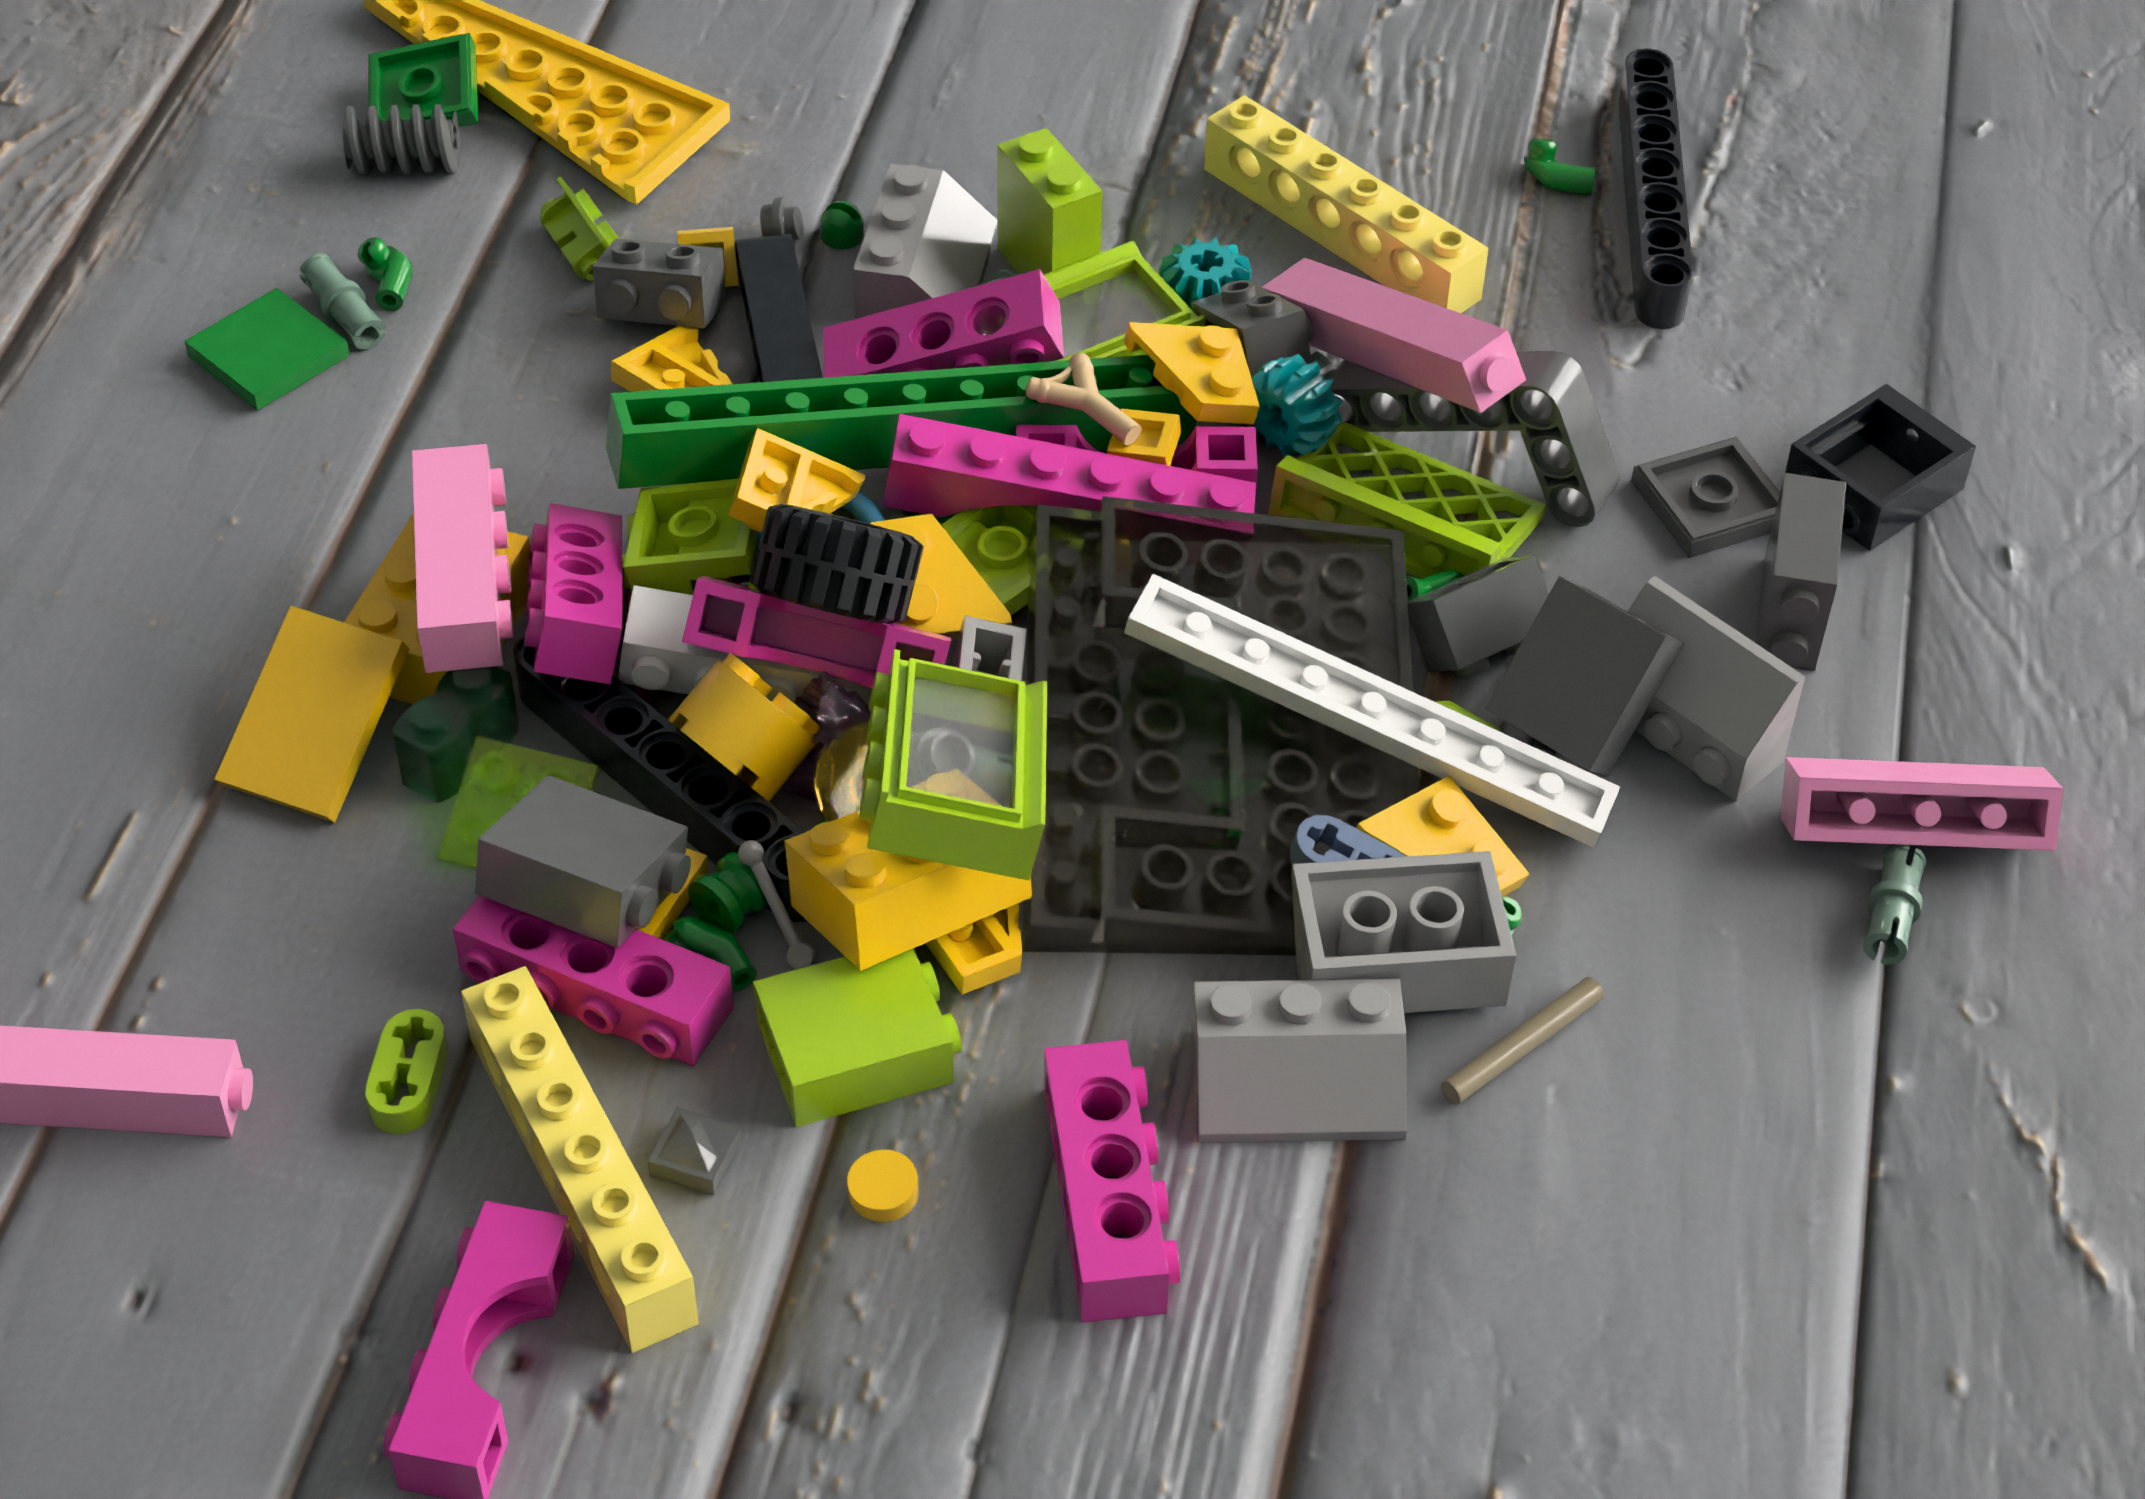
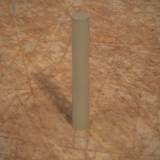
[1441,977,1604,1105]

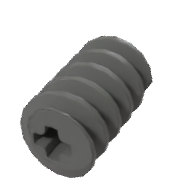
[343,104,460,175]

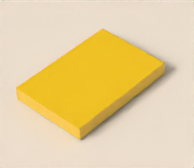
[214,605,410,823]

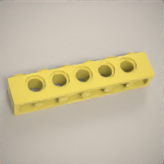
[1204,95,1488,313]
[461,966,699,1353]

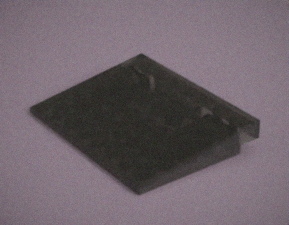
[1022,496,1419,956]

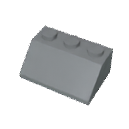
[853,163,997,319]
[1628,576,1805,801]
[1292,851,1516,1013]
[1191,979,1407,1143]

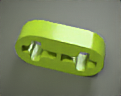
[365,1009,448,1134]

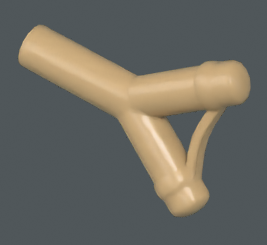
[1026,353,1142,445]

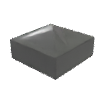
[648,1107,742,1195]

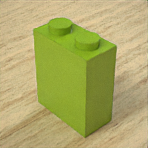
[997,128,1103,310]
[753,948,962,1127]

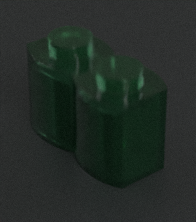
[392,666,519,803]

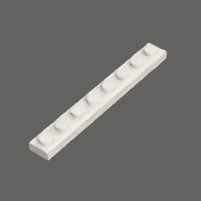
[1124,574,1620,848]

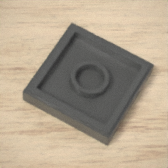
[1631,437,1780,558]

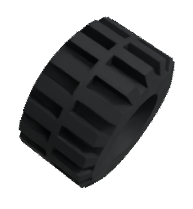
[750,504,924,624]

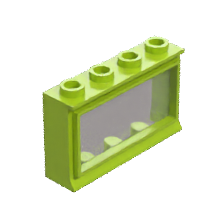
[1044,241,1206,361]
[858,649,1047,881]

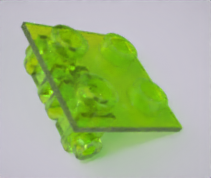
[437,736,600,868]

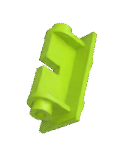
[540,176,619,281]

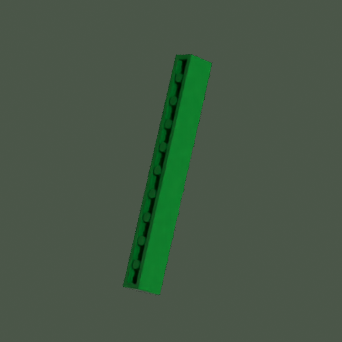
[606,355,1197,489]

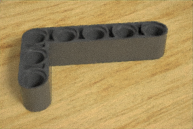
[1327,351,1620,527]

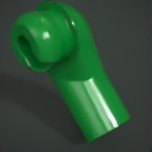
[1524,138,1596,195]
[663,916,757,991]

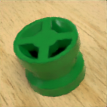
[688,851,769,934]

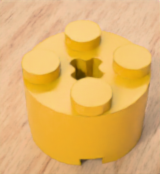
[668,652,821,801]

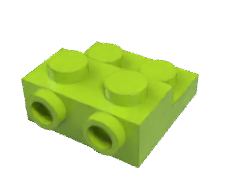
[622,478,759,595]
[941,506,1088,615]

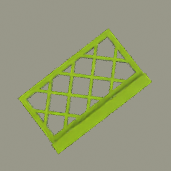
[1268,422,1547,578]

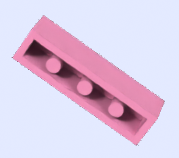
[412,444,514,673]
[1780,757,2063,851]

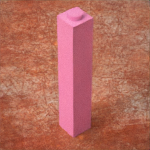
[1261,257,1526,413]
[0,1025,253,1137]

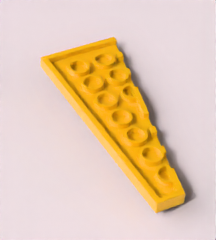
[363,0,730,205]

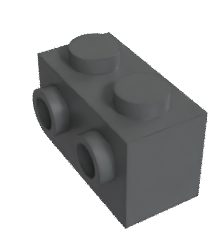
[593,239,726,329]
[1191,280,1313,379]
[1404,555,1549,678]

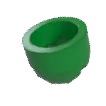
[820,201,864,249]

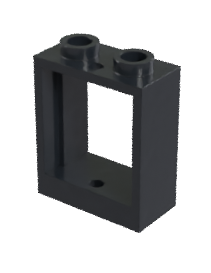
[1785,384,1976,551]

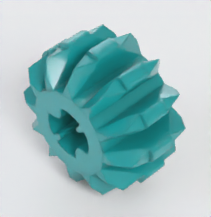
[1159,237,1252,309]
[1252,354,1344,457]

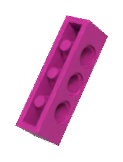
[823,269,1064,378]
[524,503,622,685]
[453,895,734,1067]
[1044,1040,1180,1323]

